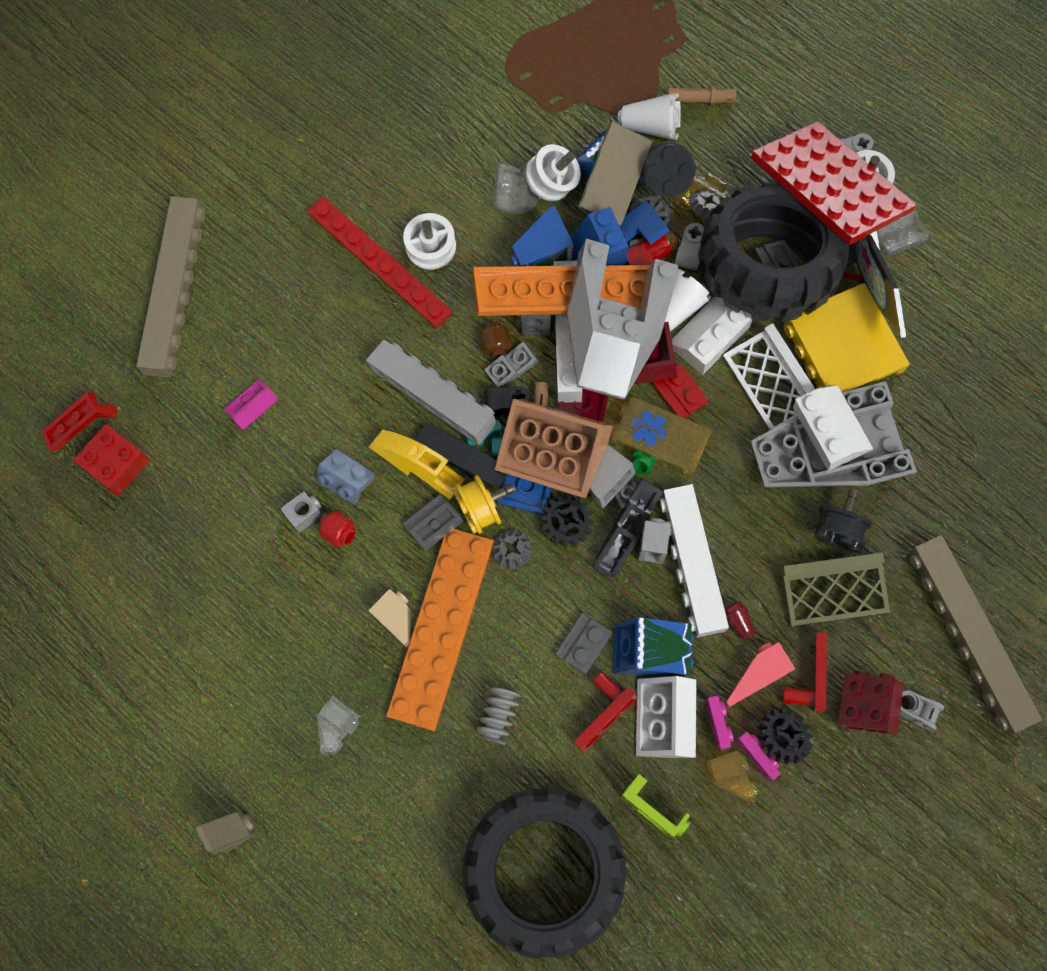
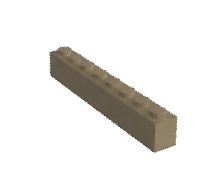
[136,196,205,378]
[909,535,1042,735]

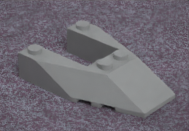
[566,239,678,400]

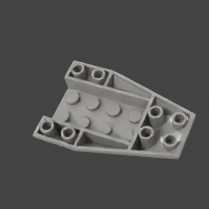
[751,381,917,487]

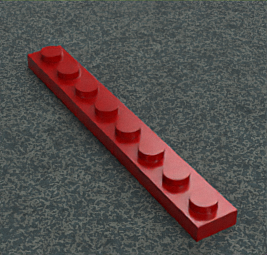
[307,196,453,330]

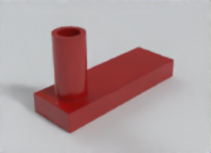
[41,392,117,452]
[784,632,827,712]
[574,672,637,753]

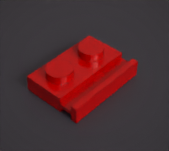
[652,364,709,422]

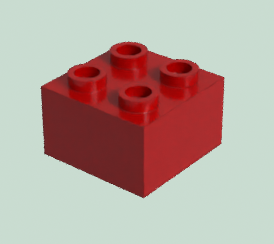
[73,424,150,496]

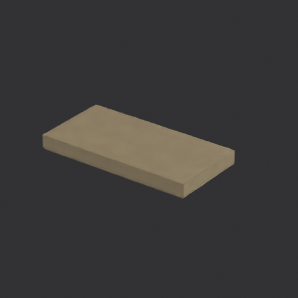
[578,121,652,226]

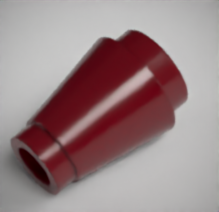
[724,601,755,640]

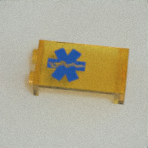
[610,396,712,479]

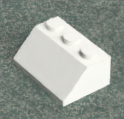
[672,297,752,375]
[793,386,873,471]
[636,676,696,758]

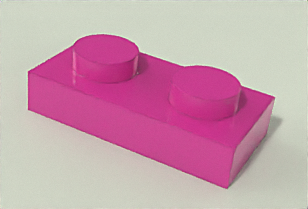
[705,696,733,751]
[736,732,781,781]

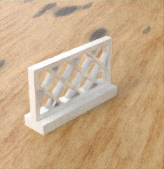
[723,323,815,430]

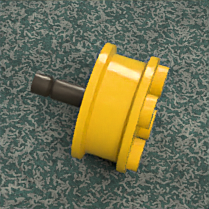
[452,475,516,534]

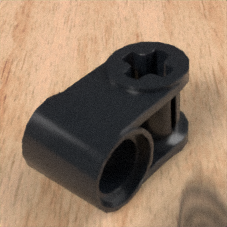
[484,386,529,417]

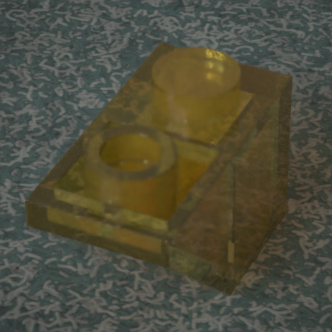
[706,751,758,804]

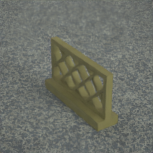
[779,552,890,626]

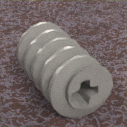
[476,688,522,746]

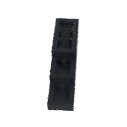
[415,423,508,490]
[592,477,663,579]

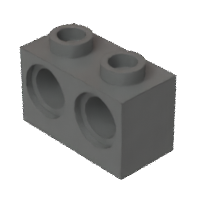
[517,314,552,337]

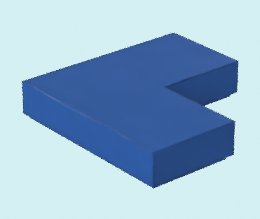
[620,201,670,244]

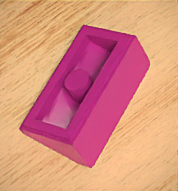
[224,379,278,429]

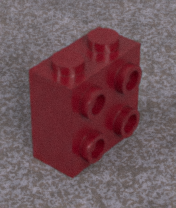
[838,670,904,735]

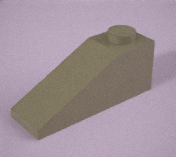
[195,812,255,853]

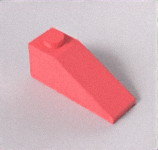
[725,642,795,709]

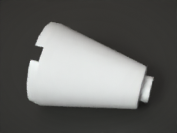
[618,93,681,140]
[665,269,711,332]

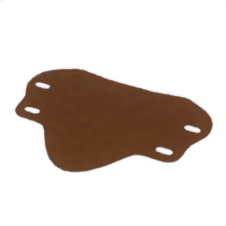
[505,0,685,114]

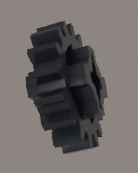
[540,494,594,548]
[757,708,813,765]

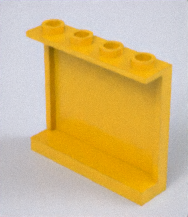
[784,283,910,393]

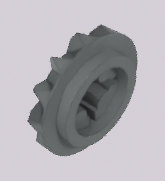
[689,189,722,219]
[492,529,532,569]

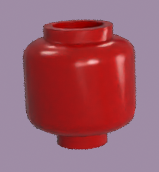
[319,511,356,547]

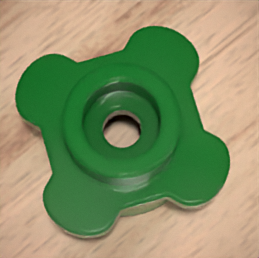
[630,450,656,475]

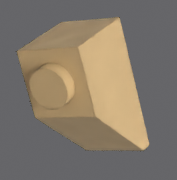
[369,589,410,648]

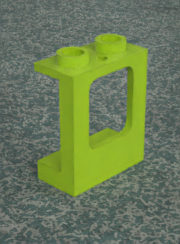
[620,774,690,837]

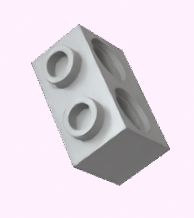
[638,518,670,564]

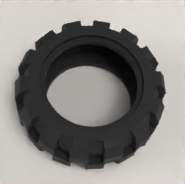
[698,183,849,322]
[462,787,627,959]

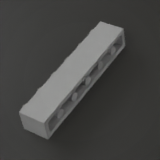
[366,340,497,445]

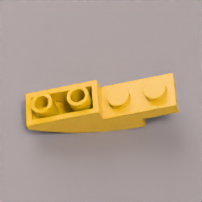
[369,430,465,499]

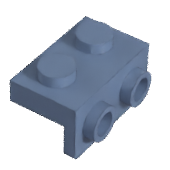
[316,449,375,505]

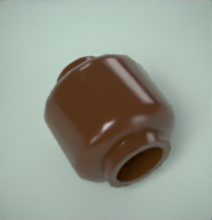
[479,322,512,359]

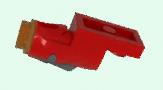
[626,231,679,265]

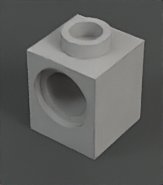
[280,492,322,533]

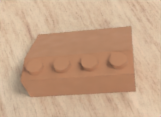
[495,399,613,498]

